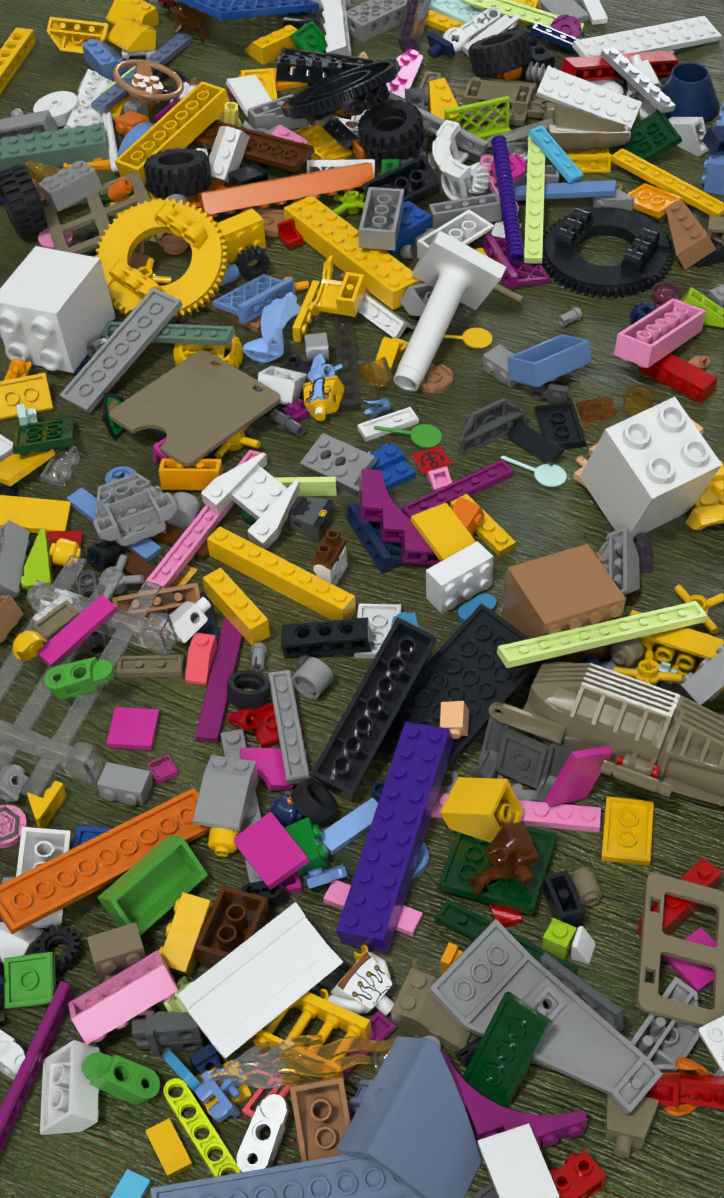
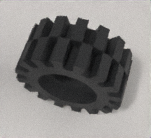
[235,245,271,280]
[35,925,83,974]

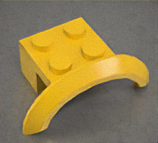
[307,255,366,317]

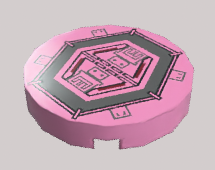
[0,805,28,849]

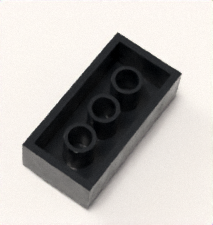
[362,155,441,204]

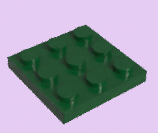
[622,110,683,162]
[13,417,75,455]

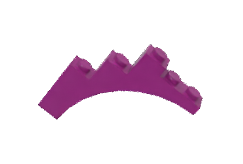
[440,1049,588,1151]

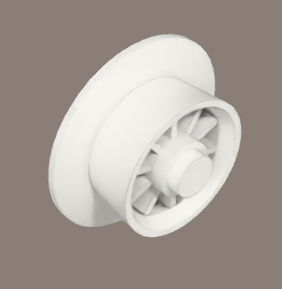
[33,91,78,127]

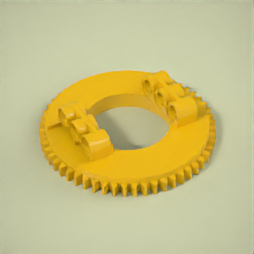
[94,198,229,319]

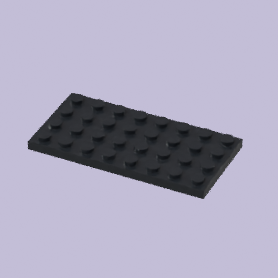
[379,603,546,773]

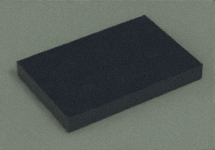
[534,402,586,450]

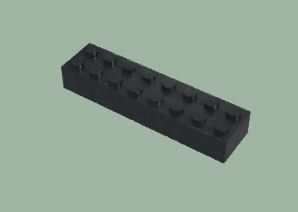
[310,617,438,802]

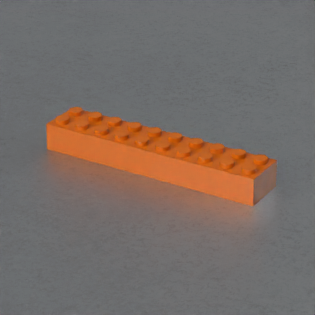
[198,162,374,217]

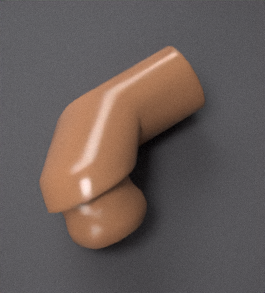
[688,356,710,369]

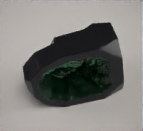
[87,541,121,569]

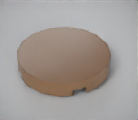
[419,363,453,393]

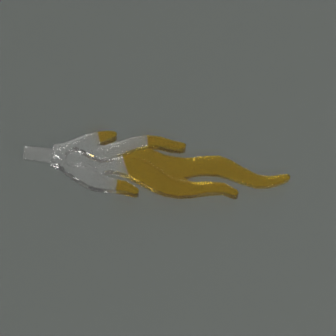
[207,1035,403,1089]

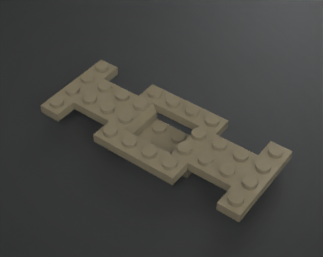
[419,71,556,126]

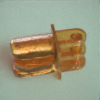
[576,394,617,422]

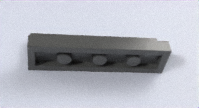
[540,953,624,1033]

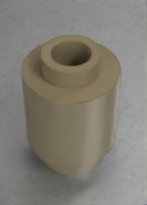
[571,868,602,906]

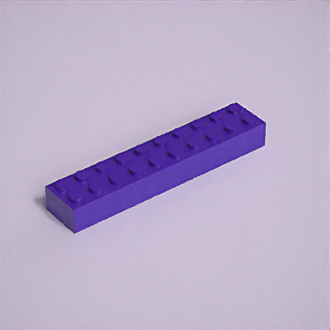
[336,722,454,953]

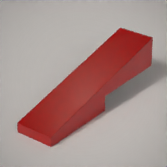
[644,1073,724,1110]

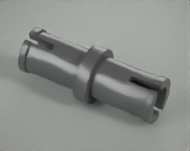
[270,409,305,437]

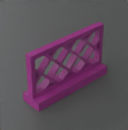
[482,234,550,292]

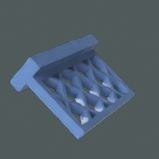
[212,274,296,324]

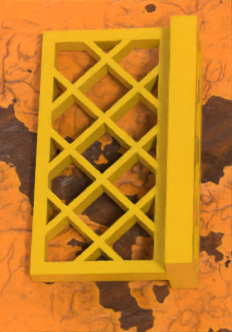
[545,148,611,173]

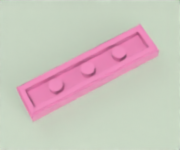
[323,879,423,937]

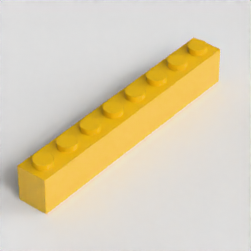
[207,526,356,621]

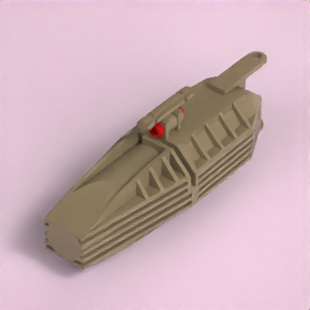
[488,661,724,806]

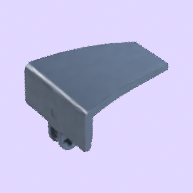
[337,1037,482,1198]

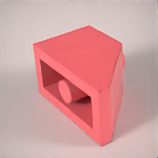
[185,633,217,686]

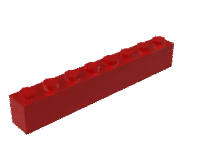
[561,51,679,81]

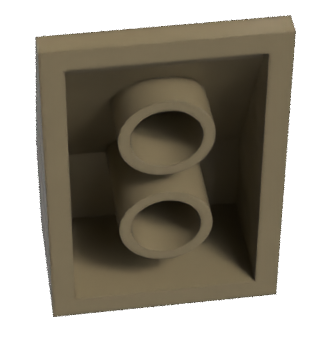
[391,968,472,1051]

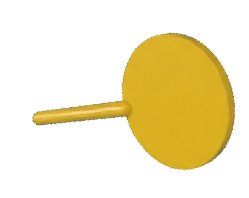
[443,328,492,349]

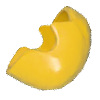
[12,630,47,661]

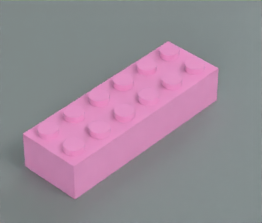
[614,298,706,368]

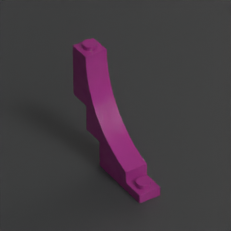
[359,469,441,565]

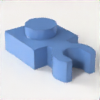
[303,865,348,889]

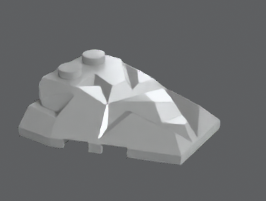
[93,473,178,546]

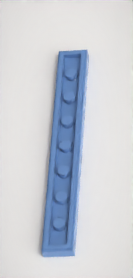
[476,180,617,201]

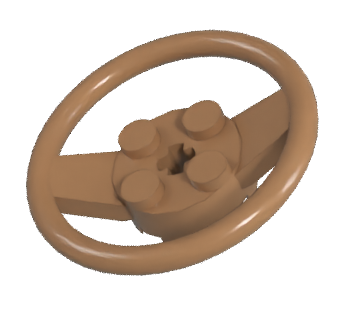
[113,59,184,105]

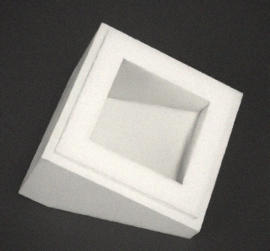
[571,926,595,964]

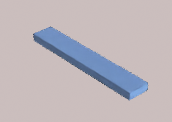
[66,487,162,562]

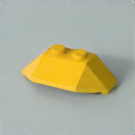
[47,17,109,54]

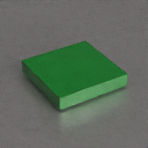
[289,20,328,52]

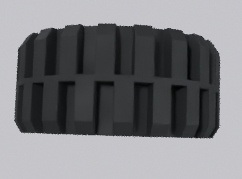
[468,30,533,77]
[358,100,425,162]
[144,148,212,198]
[0,165,47,237]

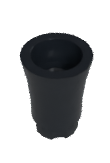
[283,11,315,29]

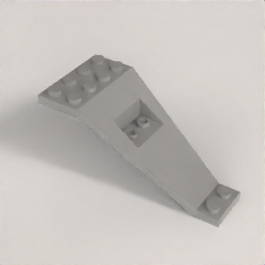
[427,919,663,1114]

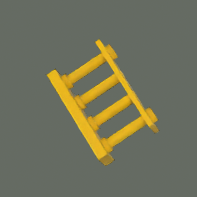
[252,992,372,1081]

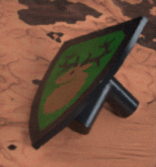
[102,393,126,441]

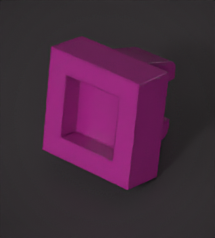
[282,398,310,423]

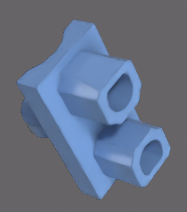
[194,1070,241,1123]

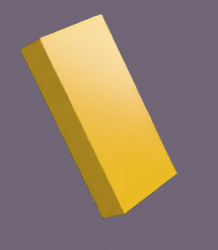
[145,1118,193,1179]

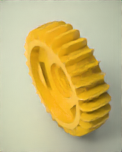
[173,334,243,369]

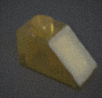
[357,357,393,388]

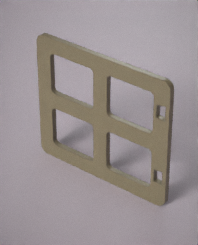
[43,172,151,254]
[636,873,724,1027]

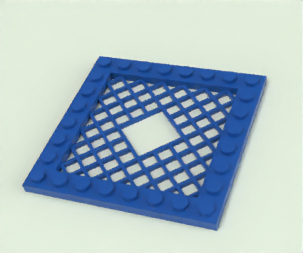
[178,0,319,21]

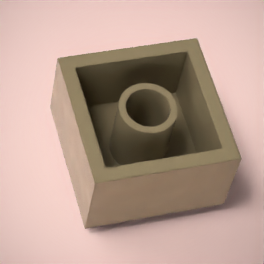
[87,922,146,984]

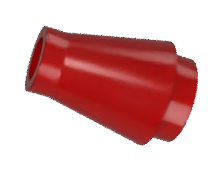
[227,708,259,731]

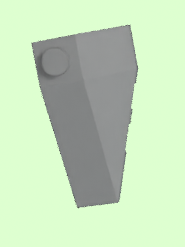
[400,283,434,316]

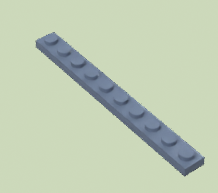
[91,33,192,112]

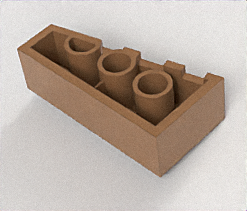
[666,199,716,269]

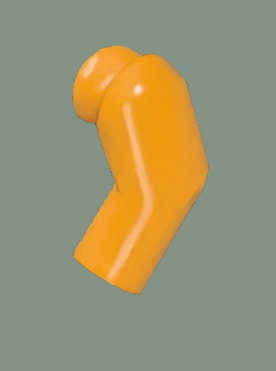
[283,276,309,292]

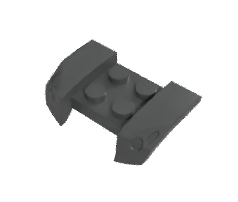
[476,716,573,803]

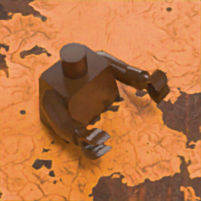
[171,0,210,42]
[468,821,538,895]

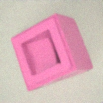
[426,467,452,491]

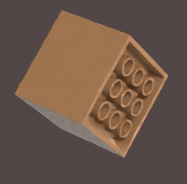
[502,544,626,680]

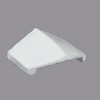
[0,922,47,965]

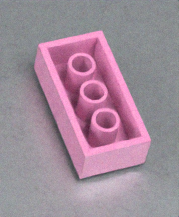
[68,950,178,1045]

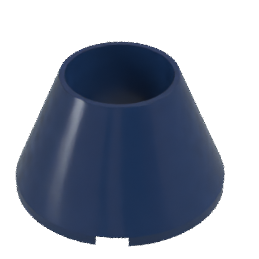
[656,63,720,121]

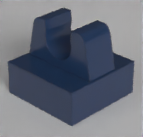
[190,1043,221,1075]

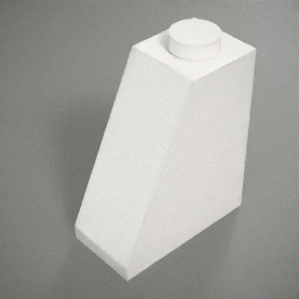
[668,117,708,156]

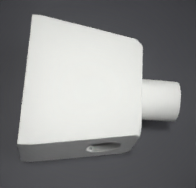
[627,55,662,98]
[159,597,211,643]

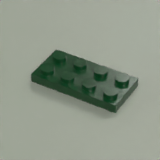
[462,991,552,1108]

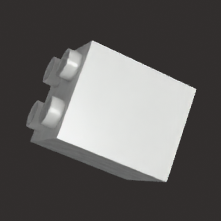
[0,246,116,373]
[580,397,722,539]

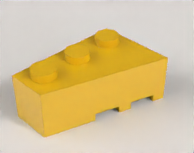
[427,78,462,136]

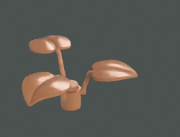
[130,234,190,269]

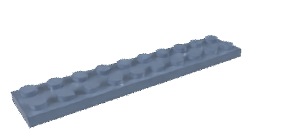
[151,1155,421,1198]

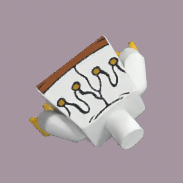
[319,945,394,1016]

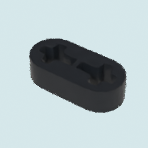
[241,881,287,905]

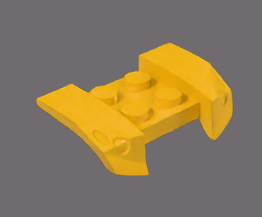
[293,122,353,160]
[685,461,724,530]

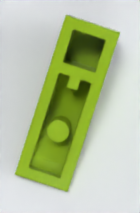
[680,287,724,328]
[21,528,55,596]

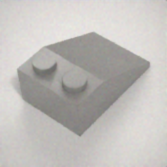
[193,755,258,831]

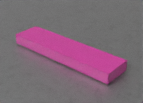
[36,594,118,668]

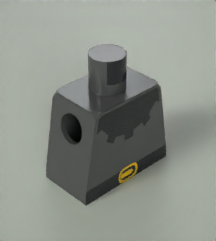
[288,496,335,541]

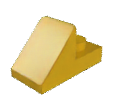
[375,337,409,370]
[27,781,67,829]

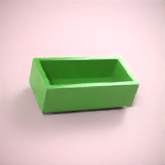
[97,835,208,935]

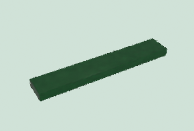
[435,899,578,975]

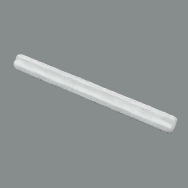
[102,112,118,172]

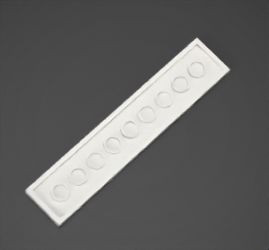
[572,16,721,57]

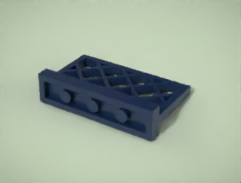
[346,502,402,574]

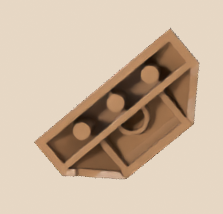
[112,583,200,638]

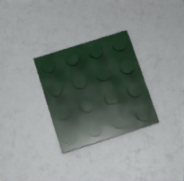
[438,826,557,915]

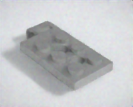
[300,433,377,497]

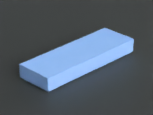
[321,798,378,855]

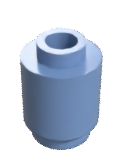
[218,264,240,287]

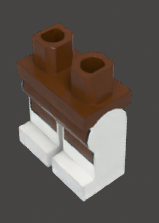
[311,529,348,586]

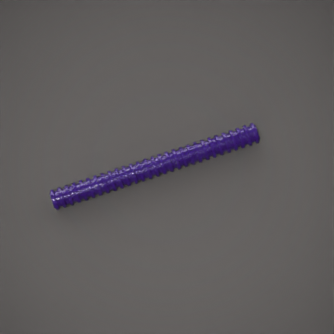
[491,135,525,263]

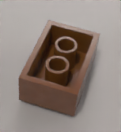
[194,886,270,967]

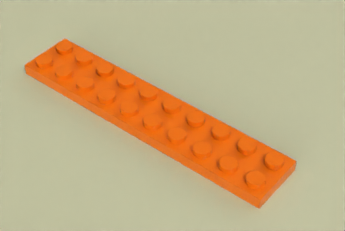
[0,788,210,934]

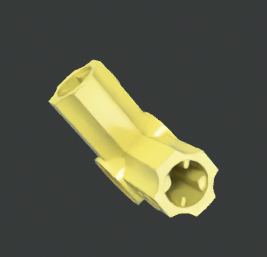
[216,102,242,127]

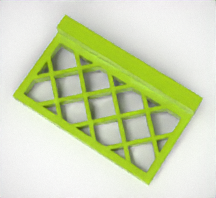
[445,96,511,140]

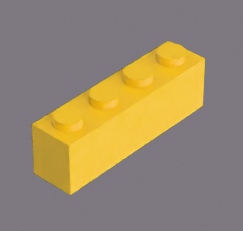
[203,568,270,646]

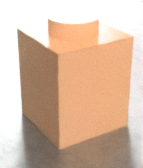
[440,701,469,739]

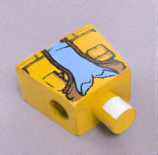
[303,375,345,421]

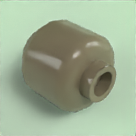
[610,638,643,668]

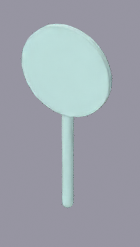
[501,456,567,487]

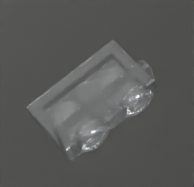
[40,446,80,487]

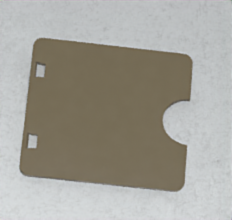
[109,350,281,466]

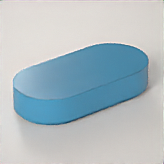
[458,594,496,623]
[162,1049,201,1091]

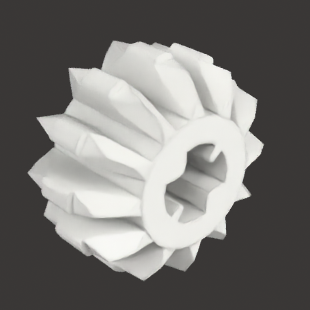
[464,164,491,195]

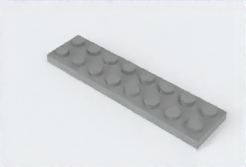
[59,288,183,414]

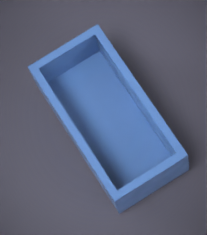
[507,334,591,388]

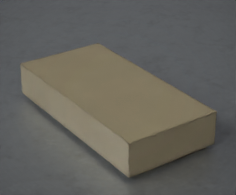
[32,600,80,642]

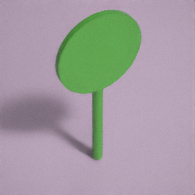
[374,424,442,448]

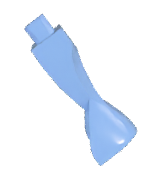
[242,292,301,363]

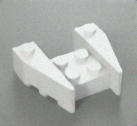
[201,452,300,550]

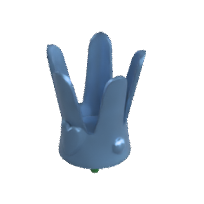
[363,397,393,420]

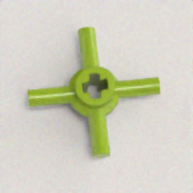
[332,191,365,215]

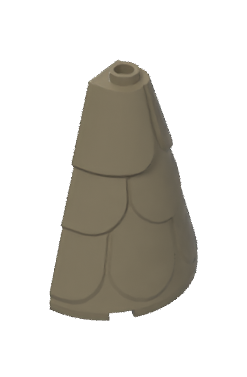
[543,102,631,151]

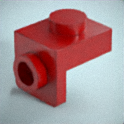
[277,218,304,249]

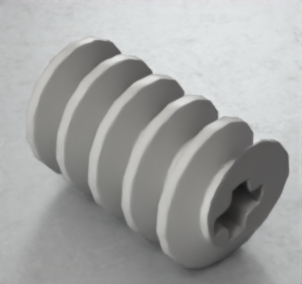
[525,61,561,84]

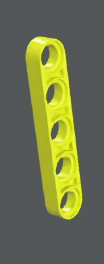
[163,1078,241,1177]

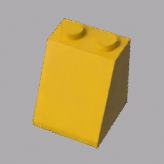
[440,777,524,843]

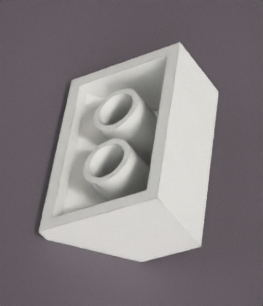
[209,126,250,183]
[40,1040,100,1135]

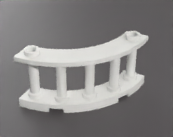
[432,120,475,201]

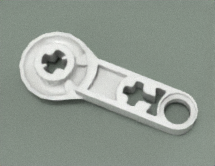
[443,7,500,52]

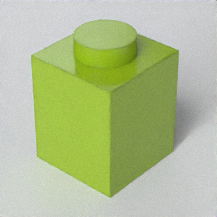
[542,918,576,961]

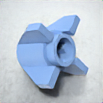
[308,353,343,382]

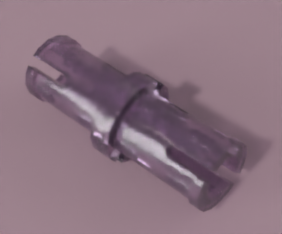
[636,532,653,573]

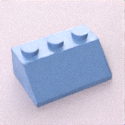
[82,39,131,80]

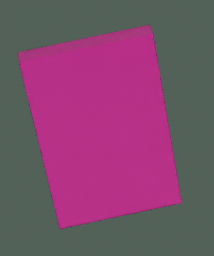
[545,746,614,806]
[234,812,310,890]

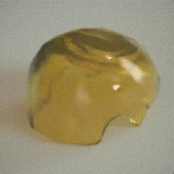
[623,386,653,417]

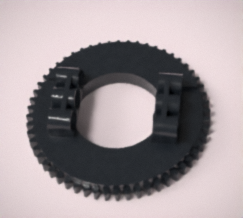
[281,59,401,121]
[541,207,674,299]

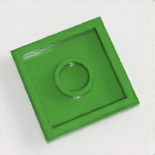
[4,952,56,1010]

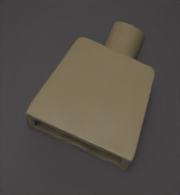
[605,1095,659,1158]

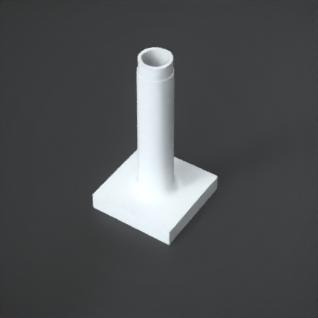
[393,231,506,391]

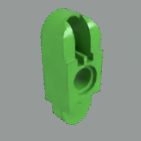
[44,657,115,699]
[81,1052,160,1105]

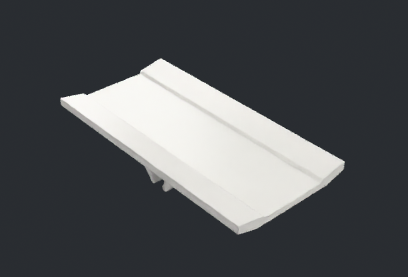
[176,902,343,1059]

